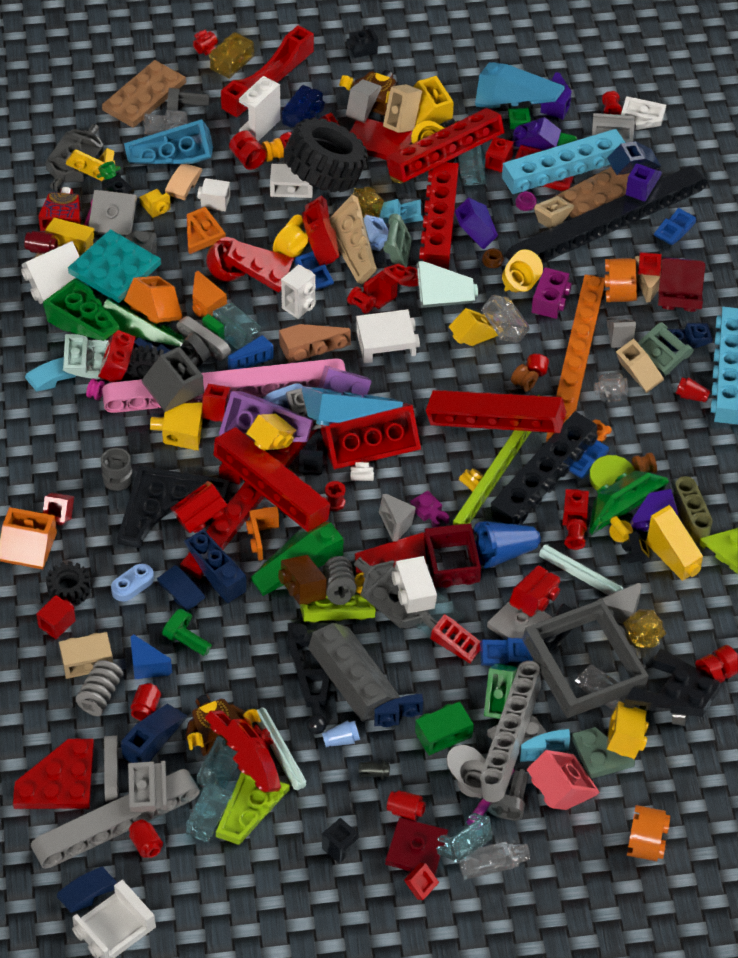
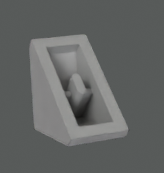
[346,79,382,123]
[607,319,636,348]
[379,494,416,541]
[599,583,642,626]

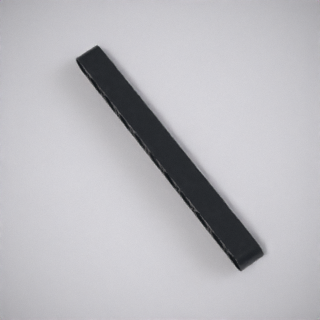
[506,166,708,264]

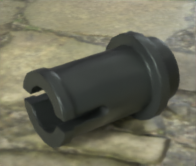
[359,760,390,779]

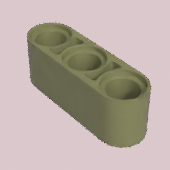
[673,476,713,543]

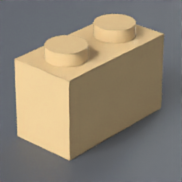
[383,84,422,133]
[59,632,113,679]

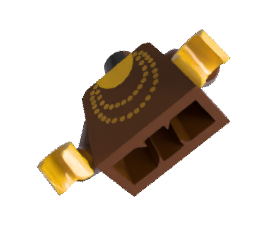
[339,70,396,116]
[185,695,261,756]

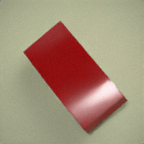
[383,263,419,287]

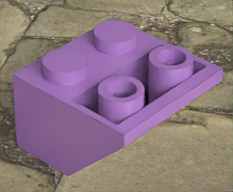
[318,365,371,397]

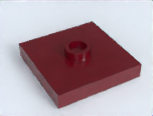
[385,817,448,876]

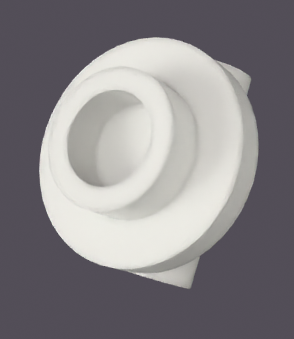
[351,462,374,481]

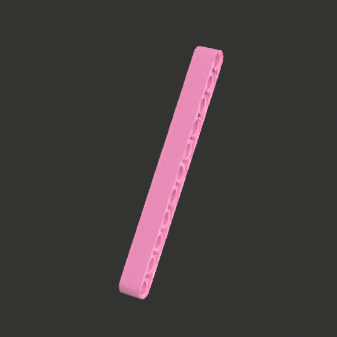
[102,359,346,413]

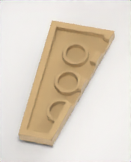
[329,195,377,285]

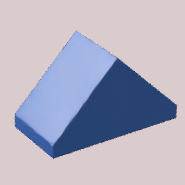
[130,634,172,679]

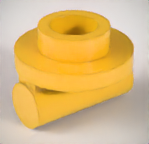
[459,468,483,492]
[609,516,633,542]

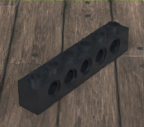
[491,411,598,525]

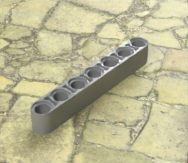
[480,661,541,802]
[31,769,200,869]

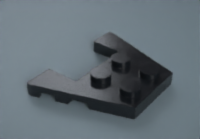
[624,648,721,717]

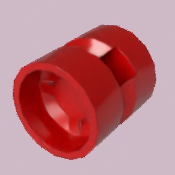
[229,130,267,170]
[695,645,738,683]

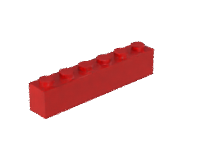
[426,390,567,433]
[213,427,331,532]

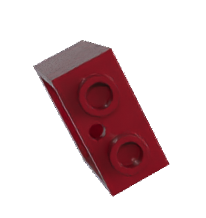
[424,523,481,588]

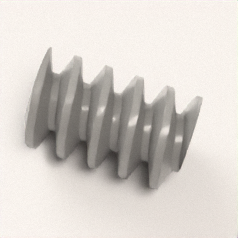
[76,660,123,717]

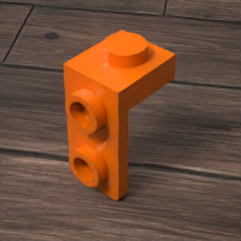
[246,506,279,561]

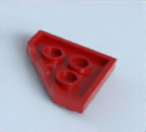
[13,739,94,809]

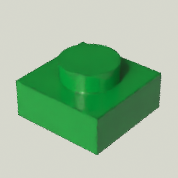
[508,108,531,129]
[202,314,225,340]

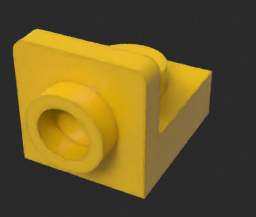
[139,189,171,218]

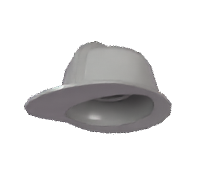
[446,745,486,799]

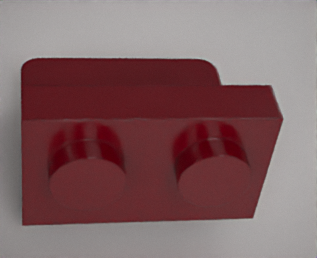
[658,257,705,312]

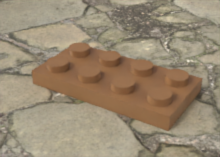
[102,60,186,128]
[555,167,630,219]

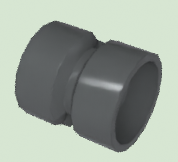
[101,448,133,491]

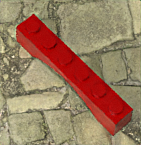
[221,25,314,117]

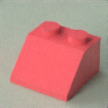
[526,750,600,810]

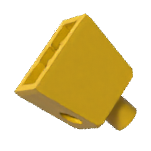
[150,402,203,450]

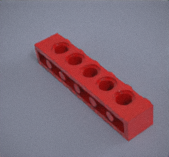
[386,108,504,183]
[419,162,459,270]

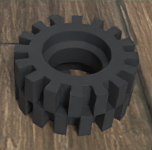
[127,345,164,380]
[46,561,90,606]

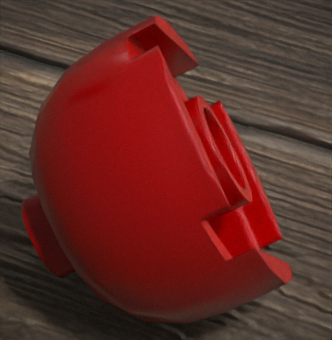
[206,237,246,282]

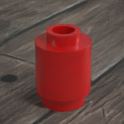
[130,683,161,721]
[387,790,426,821]
[129,819,163,858]

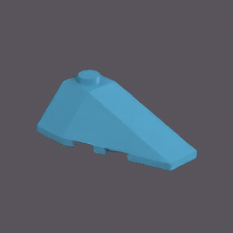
[475,62,565,108]
[124,119,213,164]
[302,386,403,426]

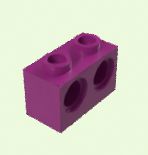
[531,267,572,319]

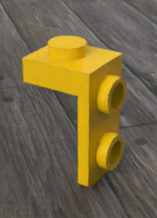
[66,148,115,181]

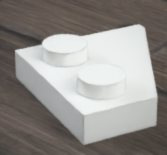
[621,96,666,130]

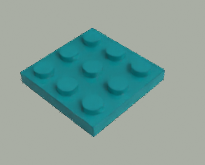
[68,229,161,303]

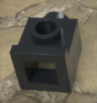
[346,25,378,58]
[101,172,134,194]

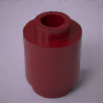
[24,231,58,254]

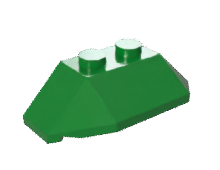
[589,471,669,535]

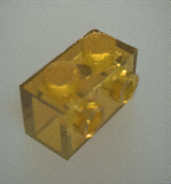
[209,32,254,79]

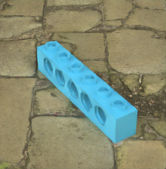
[502,129,625,194]
[711,307,738,425]

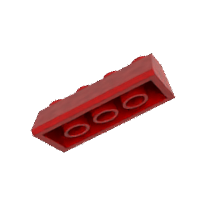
[321,403,421,469]

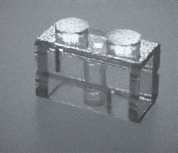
[481,295,530,343]

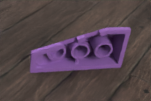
[218,391,314,442]

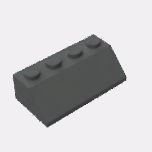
[308,623,400,722]

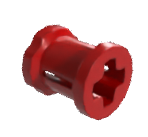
[602,91,622,115]
[347,286,376,314]
[325,481,346,511]
[564,519,587,550]

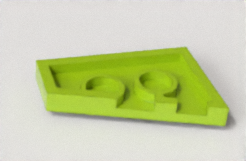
[300,594,376,622]
[216,772,290,845]

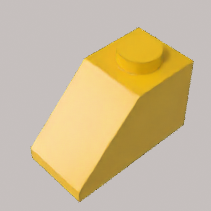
[448,308,502,346]

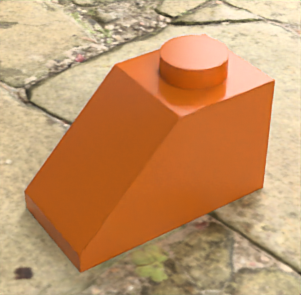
[192,271,227,318]

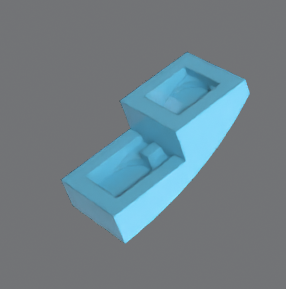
[378,199,424,223]
[25,357,76,392]
[520,729,570,762]

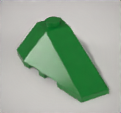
[43,278,120,341]
[103,298,185,347]
[251,522,343,596]

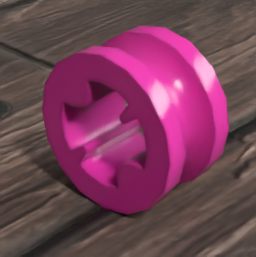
[86,378,105,400]

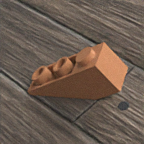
[279,324,351,363]

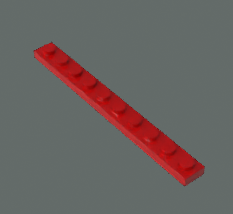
[180,429,317,579]

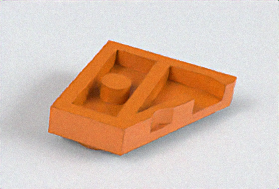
[187,207,226,254]

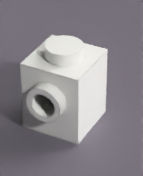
[197,178,230,212]

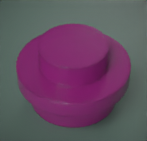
[515,191,537,211]

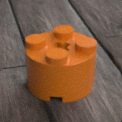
[605,258,637,302]
[627,805,670,862]

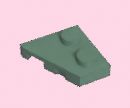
[572,727,635,779]

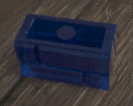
[282,85,325,128]

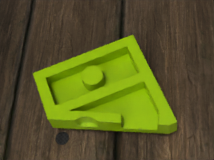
[699,528,738,574]

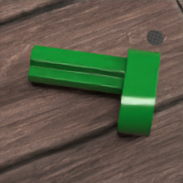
[162,608,212,656]

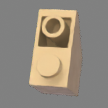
[616,338,664,393]

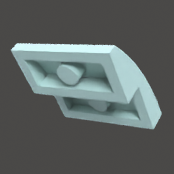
[63,334,109,380]

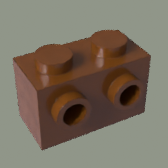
[278,555,327,605]

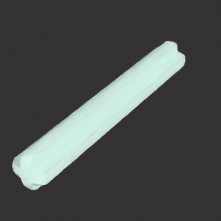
[539,545,623,595]
[257,707,306,790]

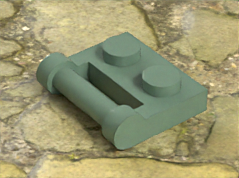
[383,214,412,267]
[637,322,694,376]

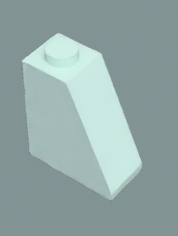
[417,261,478,308]

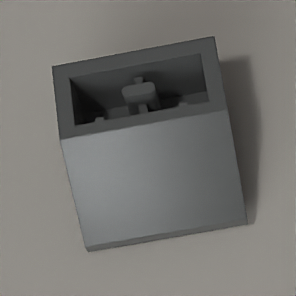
[142,347,204,412]

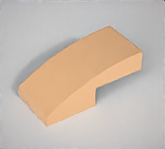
[165,164,202,200]

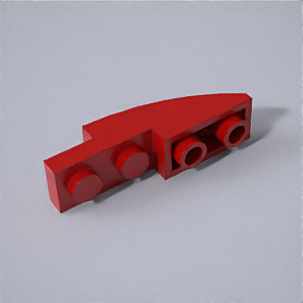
[302,195,339,266]
[205,711,281,792]

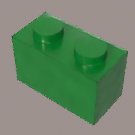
[415,701,474,756]

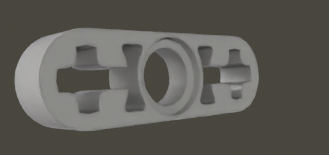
[176,316,231,361]
[104,736,119,802]

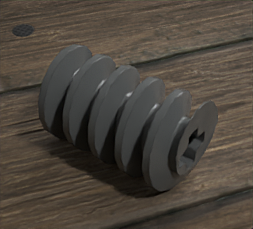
[322,556,356,605]

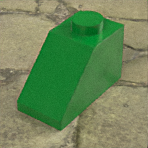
[484,664,518,719]

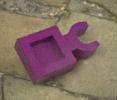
[410,491,449,528]

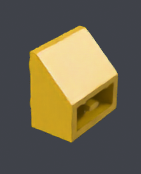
[413,76,454,126]

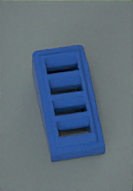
[228,335,273,370]

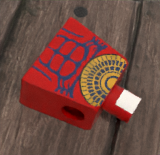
[39,187,81,231]

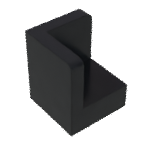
[322,818,358,864]

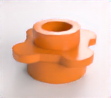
[592,420,612,442]

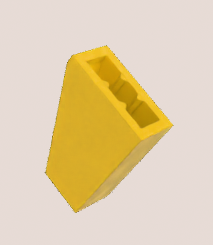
[647,505,703,581]

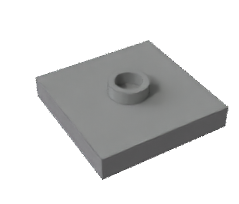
[88,190,137,237]
[487,602,552,640]

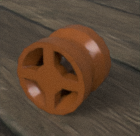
[511,364,538,392]
[632,452,657,474]

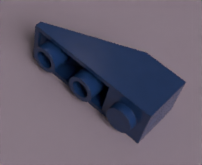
[607,141,661,175]
[184,529,246,604]
[121,703,187,763]

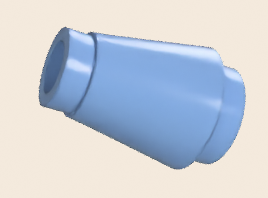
[322,720,360,747]

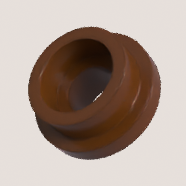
[482,248,504,268]

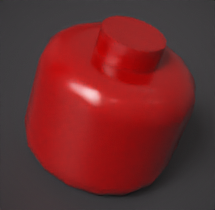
[526,354,549,378]

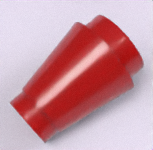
[675,377,711,403]

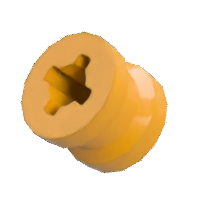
[262,138,284,162]

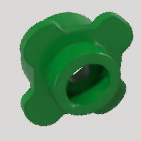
[96,161,121,179]

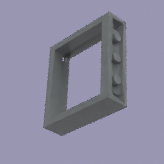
[523,599,649,718]

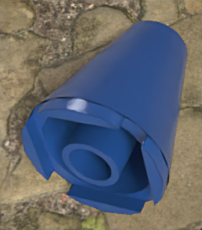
[473,521,541,568]

